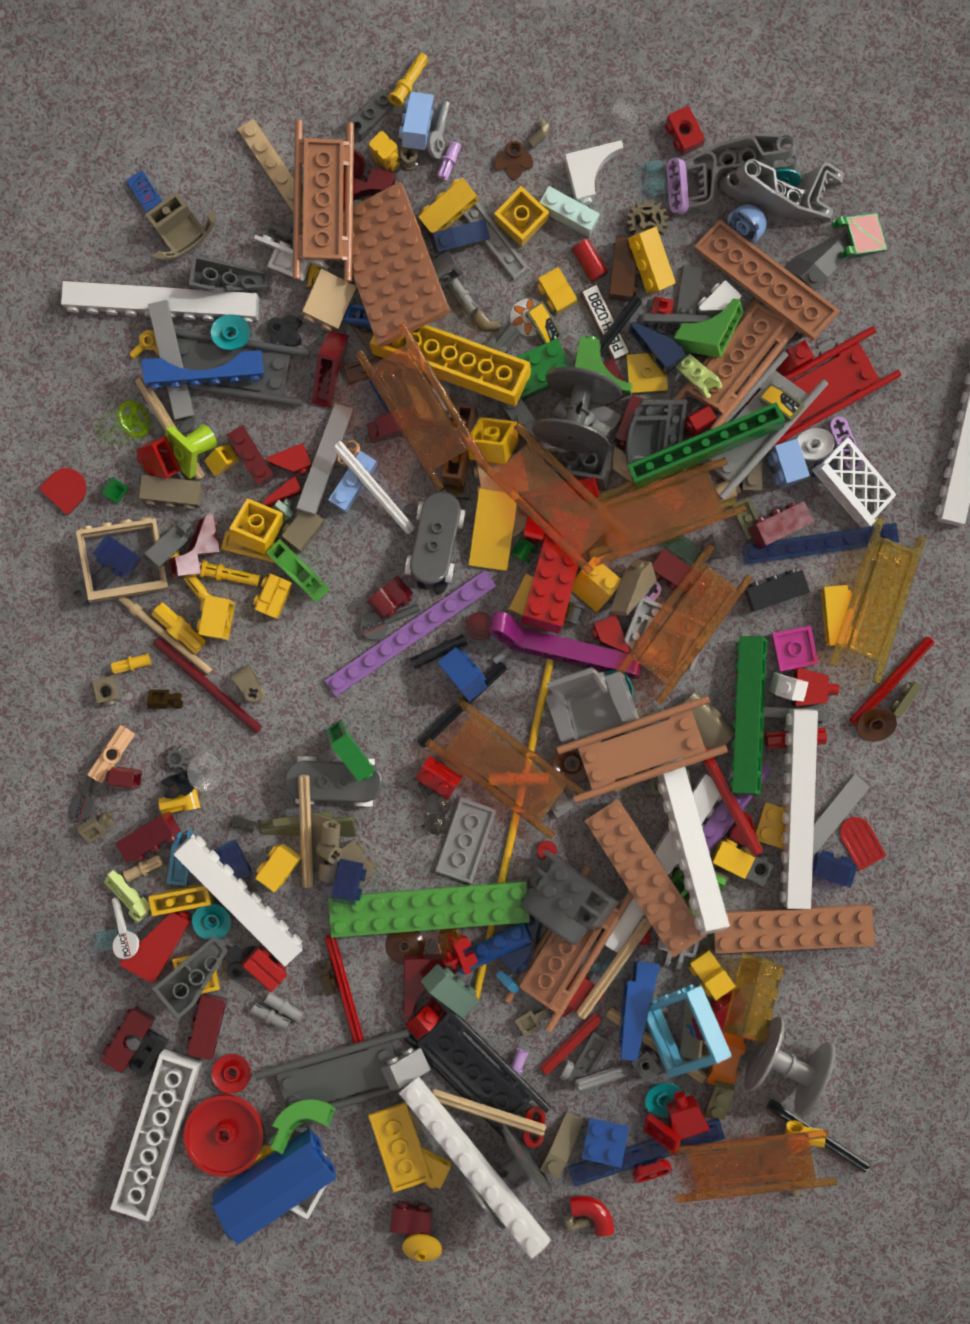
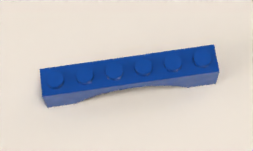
[141,350,264,390]

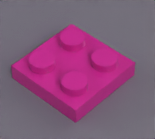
[771,626,819,672]

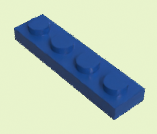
[458,923,532,974]

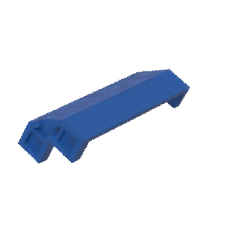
[212,1128,336,1244]

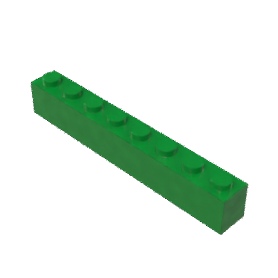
[628,402,785,490]
[730,636,767,796]

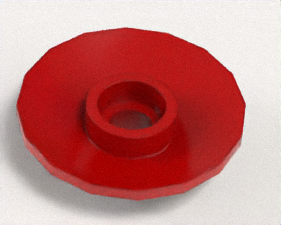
[212,1054,251,1094]

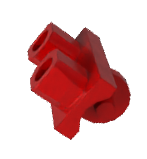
[442,935,478,975]

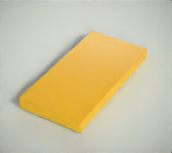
[469,488,518,571]
[368,1102,432,1193]

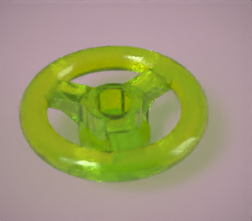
[117,400,151,438]

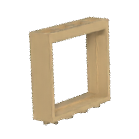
[76,517,169,603]

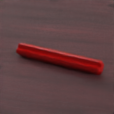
[540,1013,602,1075]

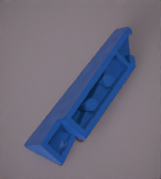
[619,961,660,1061]

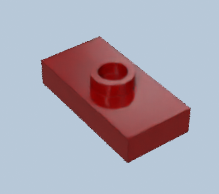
[643,1113,682,1154]

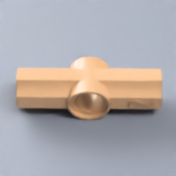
[87,725,135,784]

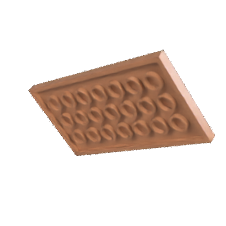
[343,181,451,348]

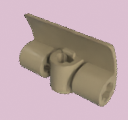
[682,691,735,750]
[311,813,343,882]

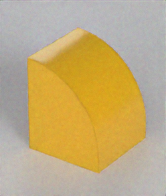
[204,444,240,477]

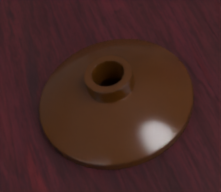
[857,708,897,742]
[552,748,587,783]
[386,931,425,965]

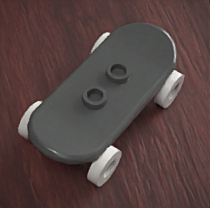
[404,491,466,584]
[284,756,383,806]

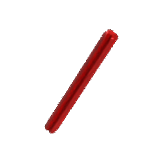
[849,636,935,726]
[703,747,763,856]
[324,934,364,1044]

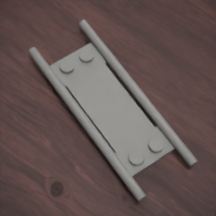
[683,351,828,501]

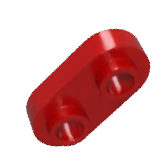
[523,1106,546,1148]
[632,1158,672,1183]

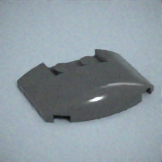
[626,399,687,476]

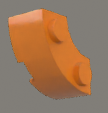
[706,1030,746,1085]

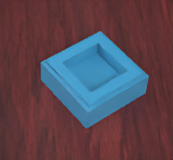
[496,970,520,994]

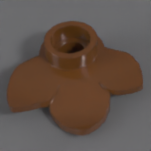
[495,141,533,180]

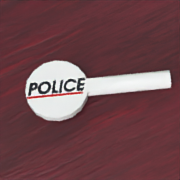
[111,897,139,959]

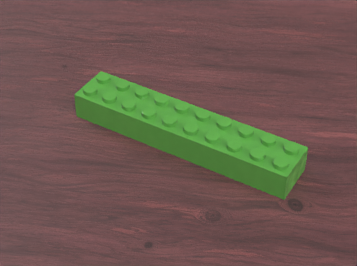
[328,880,530,938]

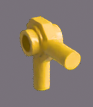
[129,330,160,359]

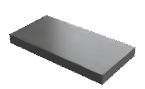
[435,797,497,884]

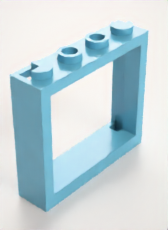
[646,985,732,1078]

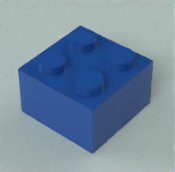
[438,647,487,702]
[582,1118,629,1168]

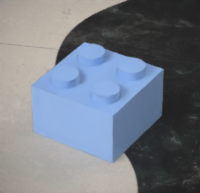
[767,439,810,489]

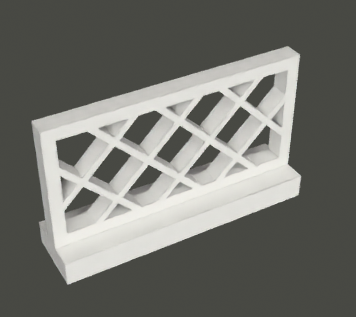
[812,437,896,527]

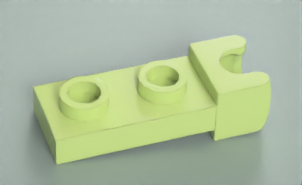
[675,354,722,399]
[104,870,151,923]

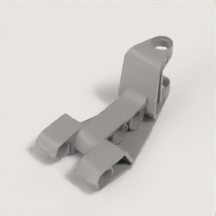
[685,133,799,213]
[719,159,844,222]

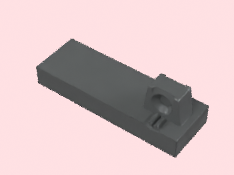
[143,520,195,570]

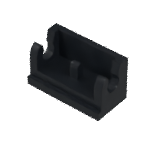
[128,1028,169,1078]

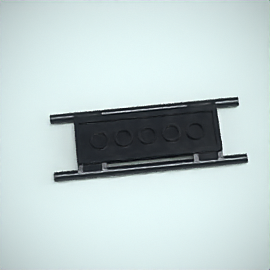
[402,998,551,1140]

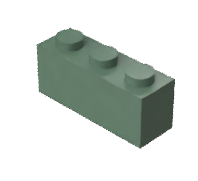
[421,964,480,1018]

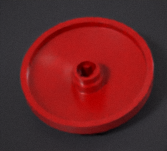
[184,1094,264,1177]

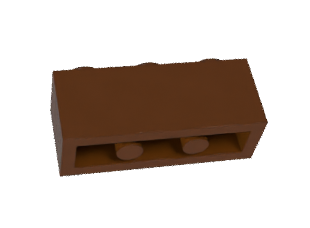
[608,237,639,301]

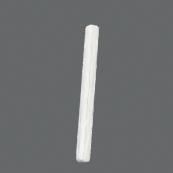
[332,441,415,534]

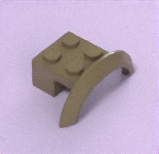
[145,192,217,260]

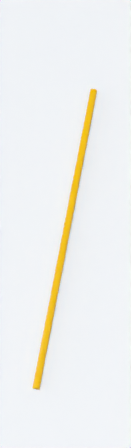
[474,659,554,1000]

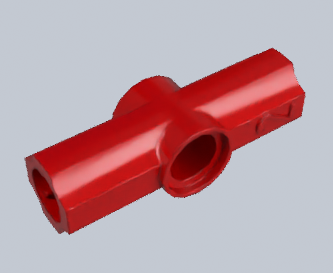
[765,727,827,750]

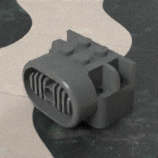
[520,850,619,945]

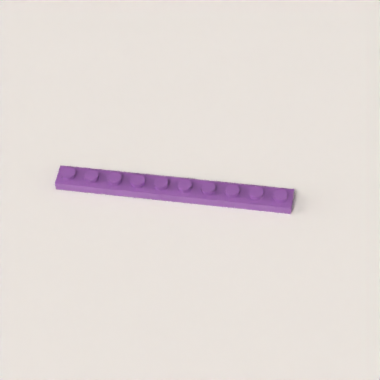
[325,570,496,697]

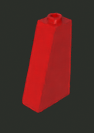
[119,910,192,984]

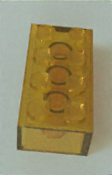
[723,953,784,1044]

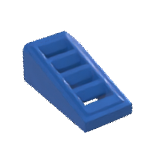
[344,304,372,329]

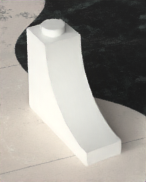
[564,140,624,206]

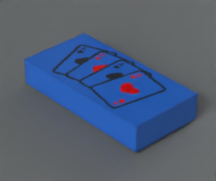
[126,170,162,212]

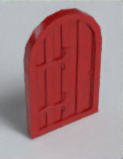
[840,817,887,871]

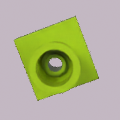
[165,424,217,479]

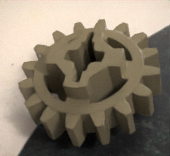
[626,199,669,236]

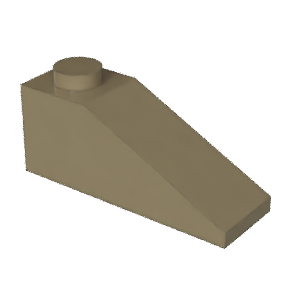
[610,560,657,616]
[539,1111,584,1180]

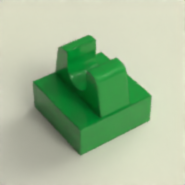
[101,477,129,504]
[510,538,537,563]

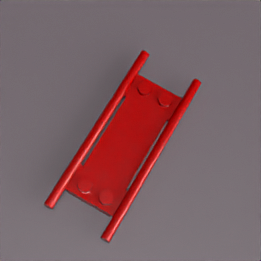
[742,326,902,450]

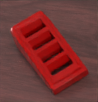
[263,476,302,507]

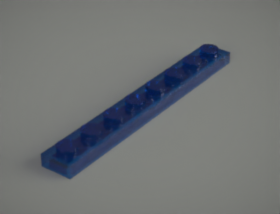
[742,523,899,565]
[568,1118,725,1187]

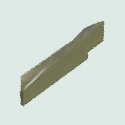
[259,810,356,837]

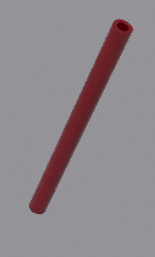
[153,638,263,734]

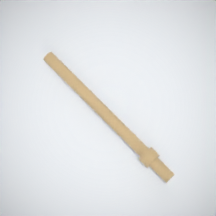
[118,597,213,675]

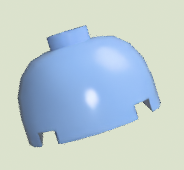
[727,204,767,244]

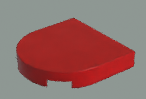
[39,468,86,515]

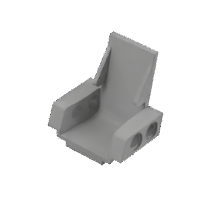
[545,668,639,744]

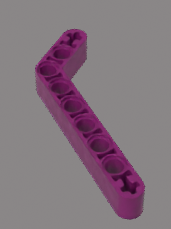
[489,611,643,679]

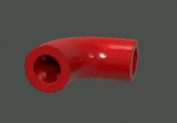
[570,1195,615,1237]

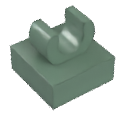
[270,498,294,523]

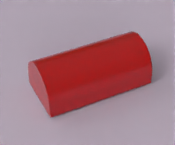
[572,239,608,283]

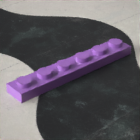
[702,763,772,854]

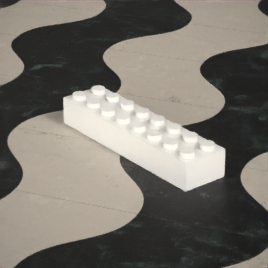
[110,1049,202,1221]

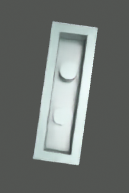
[539,186,600,237]

